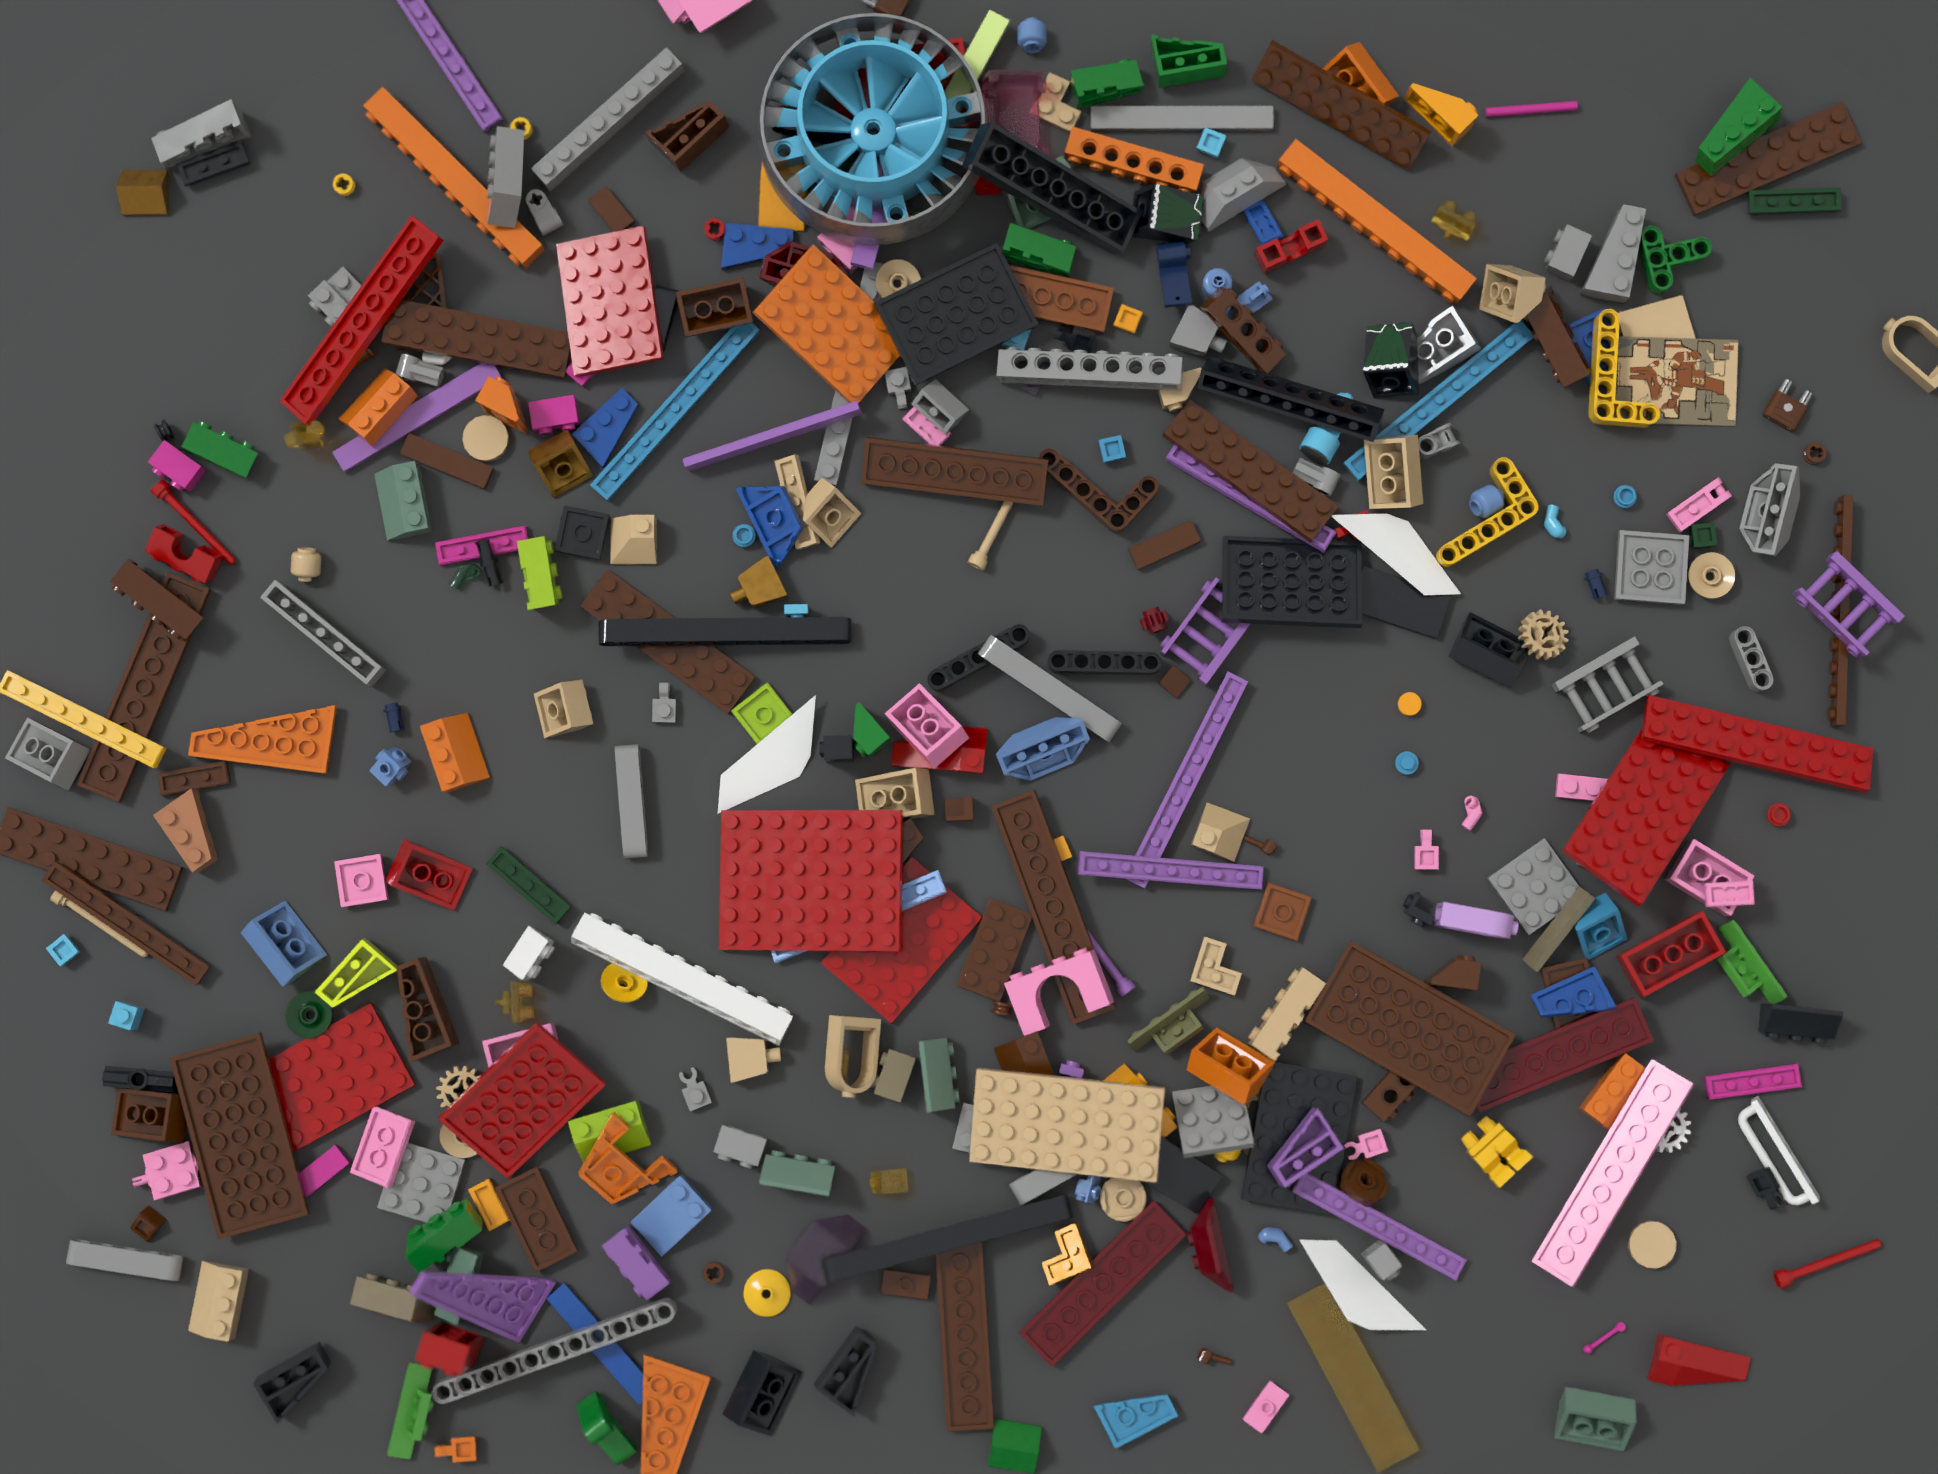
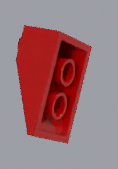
[385,838,473,910]

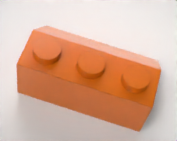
[1323,42,1399,106]
[339,368,418,447]
[475,376,529,435]
[420,713,490,793]
[1186,1027,1275,1106]
[1578,1053,1646,1131]

